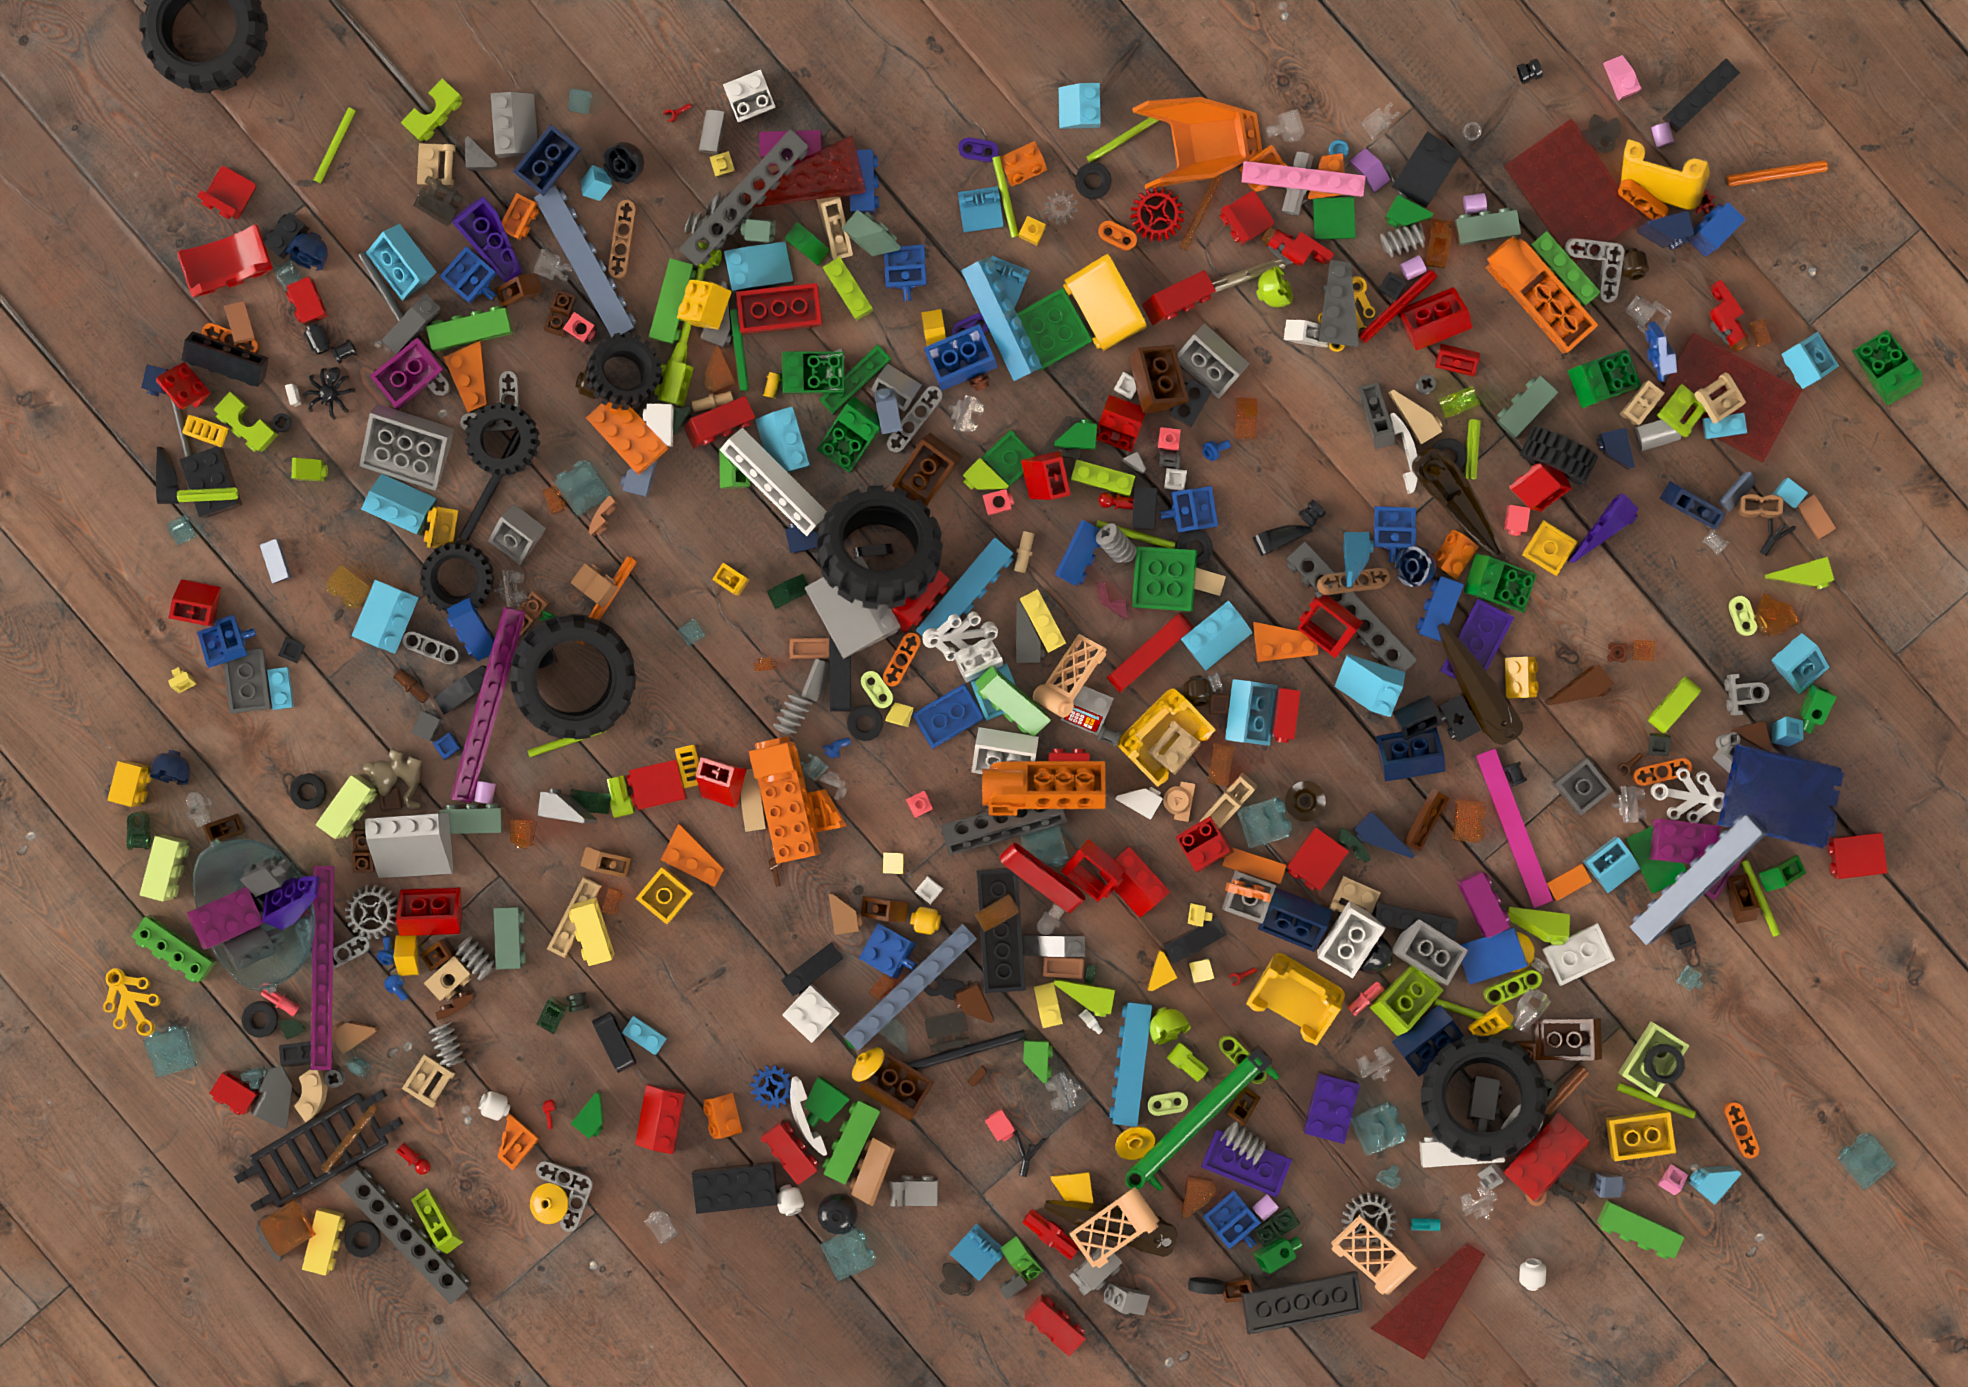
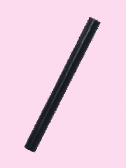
[459,430,521,542]
[907,1029,1027,1070]

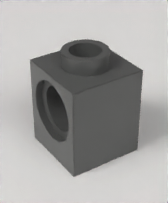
[411,709,443,741]

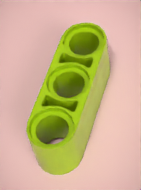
[1647,676,1702,734]
[1483,969,1542,1005]
[1219,1034,1267,1084]

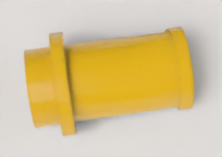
[763,372,782,399]

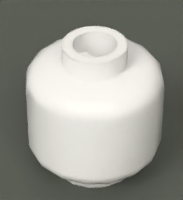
[478,1091,510,1121]
[777,1184,804,1216]
[1519,1258,1546,1291]

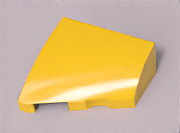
[1050,1172,1093,1203]

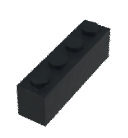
[1662,58,1740,133]
[182,331,269,387]
[1373,902,1458,940]

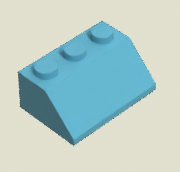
[366,224,436,301]
[755,407,811,473]
[361,474,437,535]
[352,580,418,654]
[1180,601,1253,671]
[1225,679,1278,746]

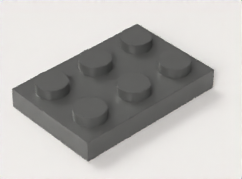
[223,648,272,714]

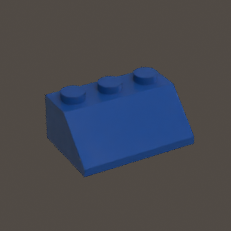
[924,324,997,391]
[1055,520,1101,586]

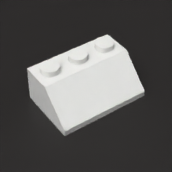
[972,727,1039,774]
[1317,901,1385,978]

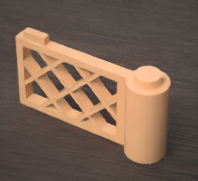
[1033,634,1107,717]
[1069,1187,1159,1268]
[1331,1215,1418,1295]

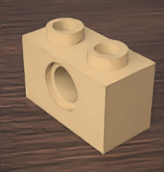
[424,956,472,1001]

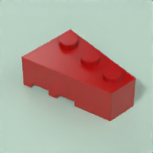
[1142,270,1216,326]
[683,396,755,449]
[892,570,950,634]
[760,1119,819,1185]
[1024,1294,1086,1357]

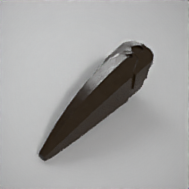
[1412,448,1506,561]
[1437,623,1523,745]
[1044,1200,1177,1257]

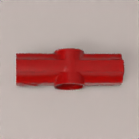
[1022,1208,1079,1260]

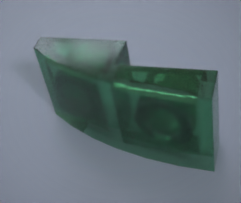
[1337,827,1371,863]
[1254,1206,1300,1247]

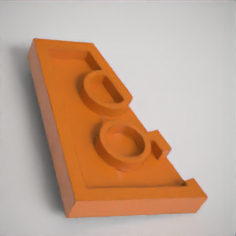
[443,341,488,413]
[1253,622,1318,662]
[661,823,724,887]

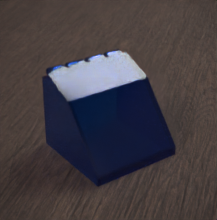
[1718,745,1844,849]

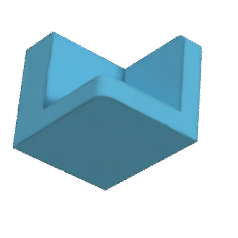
[580,165,612,201]
[1772,478,1808,508]
[1772,716,1803,747]

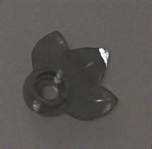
[1581,114,1621,154]
[939,1263,975,1296]

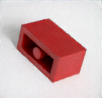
[286,276,329,326]
[209,1071,260,1115]

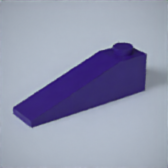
[452,196,522,283]
[1568,493,1638,563]
[262,876,319,930]

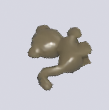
[362,748,422,810]

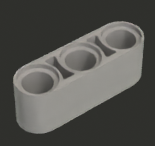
[402,631,462,665]

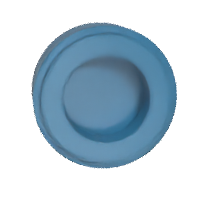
[1328,140,1349,160]

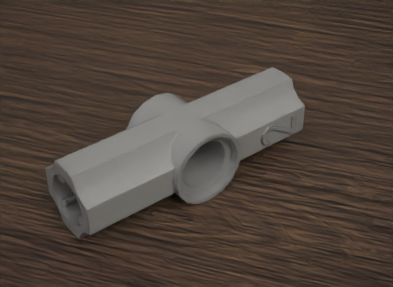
[1281,152,1314,216]

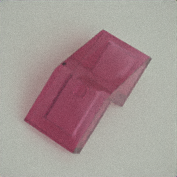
[1096,582,1128,620]

